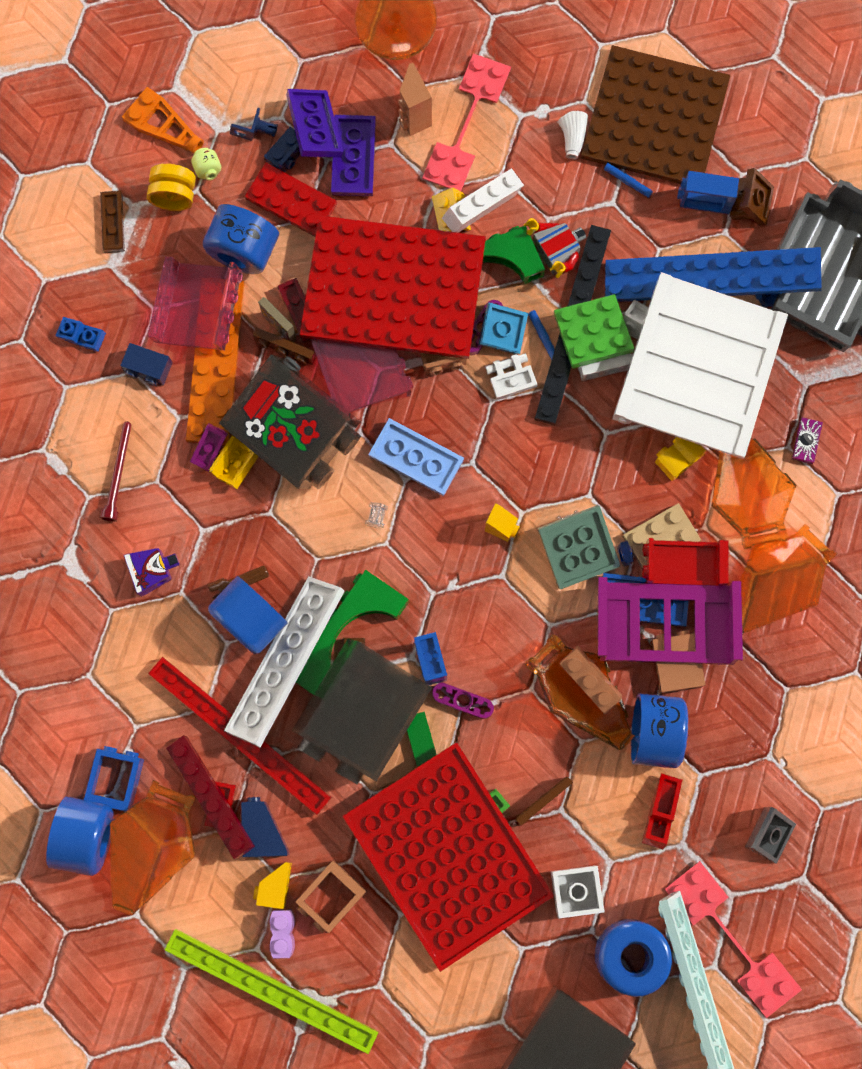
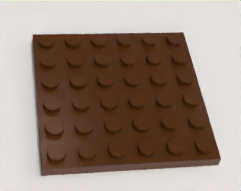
[581,45,730,184]

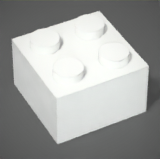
[551,865,604,918]

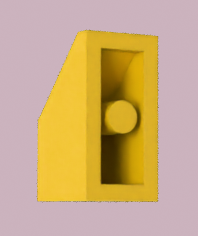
[485,503,520,542]
[253,862,292,909]

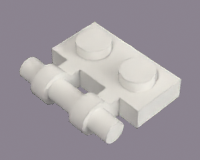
[485,353,538,400]

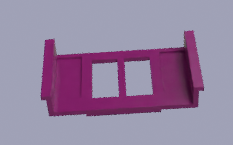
[598,577,743,665]

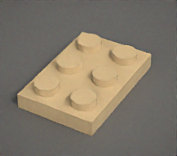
[623,503,701,568]

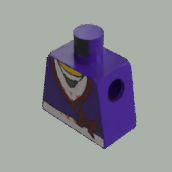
[124,548,180,597]

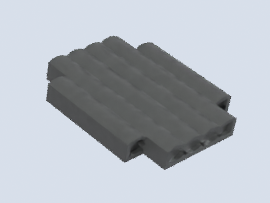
[771,179,862,352]

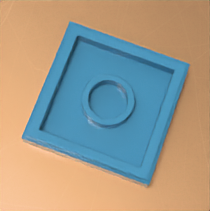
[478,303,528,355]

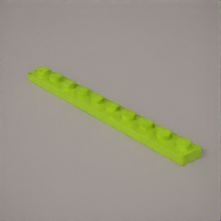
[165,929,379,1054]

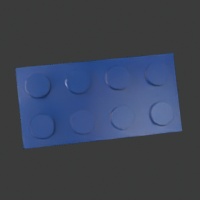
[602,573,689,627]

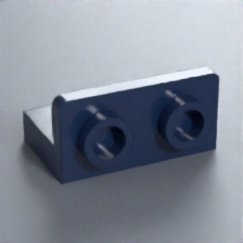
[264,127,301,172]

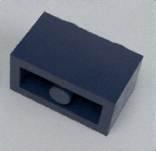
[120,343,173,386]

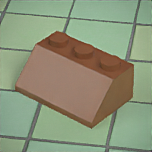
[398,63,432,136]

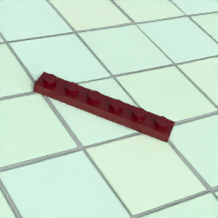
[166,735,255,860]

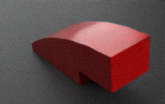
[642,773,683,850]

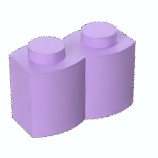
[270,909,295,958]

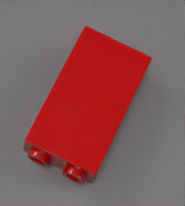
[642,538,729,586]

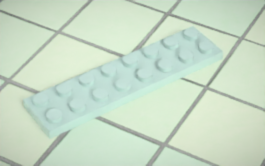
[658,891,734,1069]

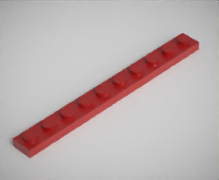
[148,657,332,815]

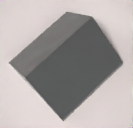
[745,807,796,864]

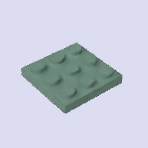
[537,505,620,590]

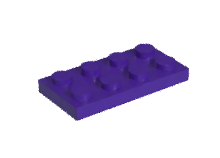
[286,89,343,158]
[331,115,376,196]

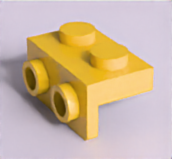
[432,187,471,232]
[209,436,260,489]

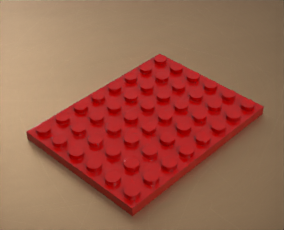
[300,215,486,359]
[343,742,554,972]

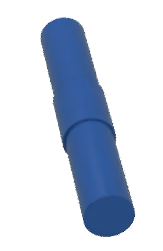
[604,163,653,198]
[528,310,555,360]

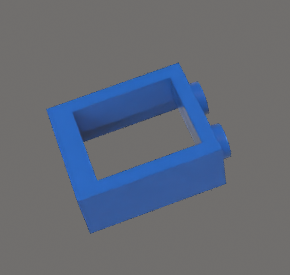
[677,171,739,214]
[414,632,447,686]
[84,746,144,812]

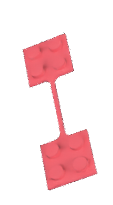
[422,53,511,191]
[665,861,802,1018]

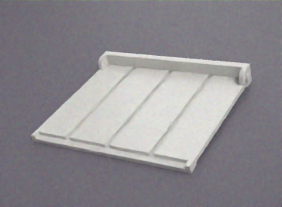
[612,272,788,459]

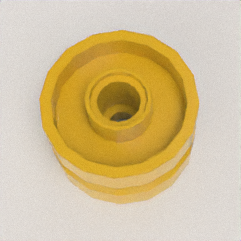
[146,164,196,211]

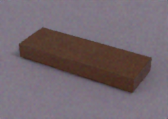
[100,190,125,253]
[515,777,573,826]

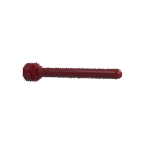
[100,421,132,522]

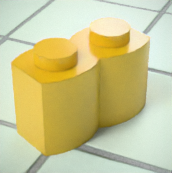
[655,437,706,481]

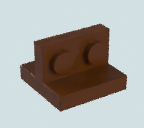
[729,168,774,226]

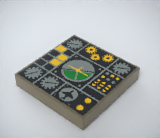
[258,297,296,343]

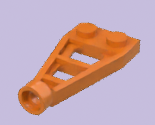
[122,87,204,154]

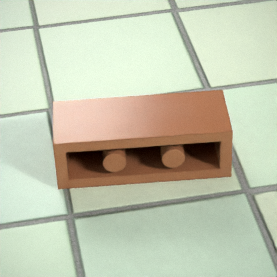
[560,646,622,714]

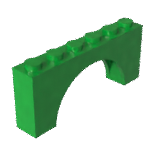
[483,226,545,284]
[295,570,409,708]

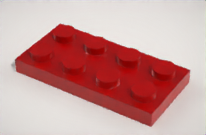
[245,163,337,237]

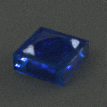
[617,541,634,567]

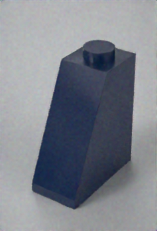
[241,797,289,857]

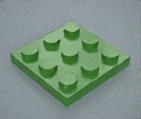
[554,294,634,369]

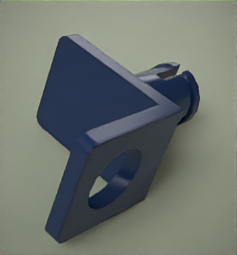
[230,107,278,141]

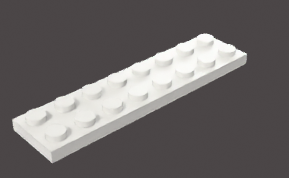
[224,576,344,747]

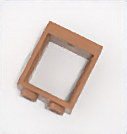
[296,860,367,933]

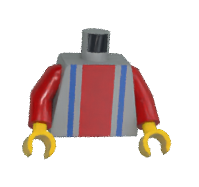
[524,218,586,278]

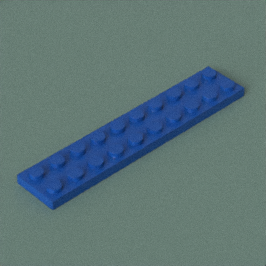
[605,247,822,302]

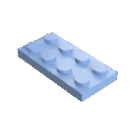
[368,418,464,496]

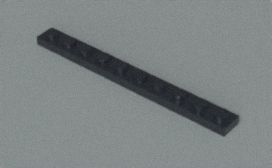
[534,225,611,426]

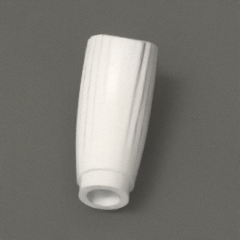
[557,111,588,159]

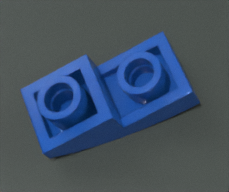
[55,317,106,352]

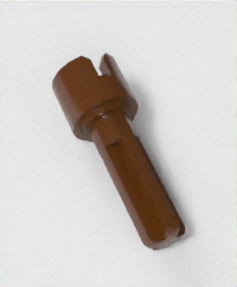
[207,566,269,600]

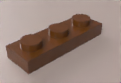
[253,327,316,365]

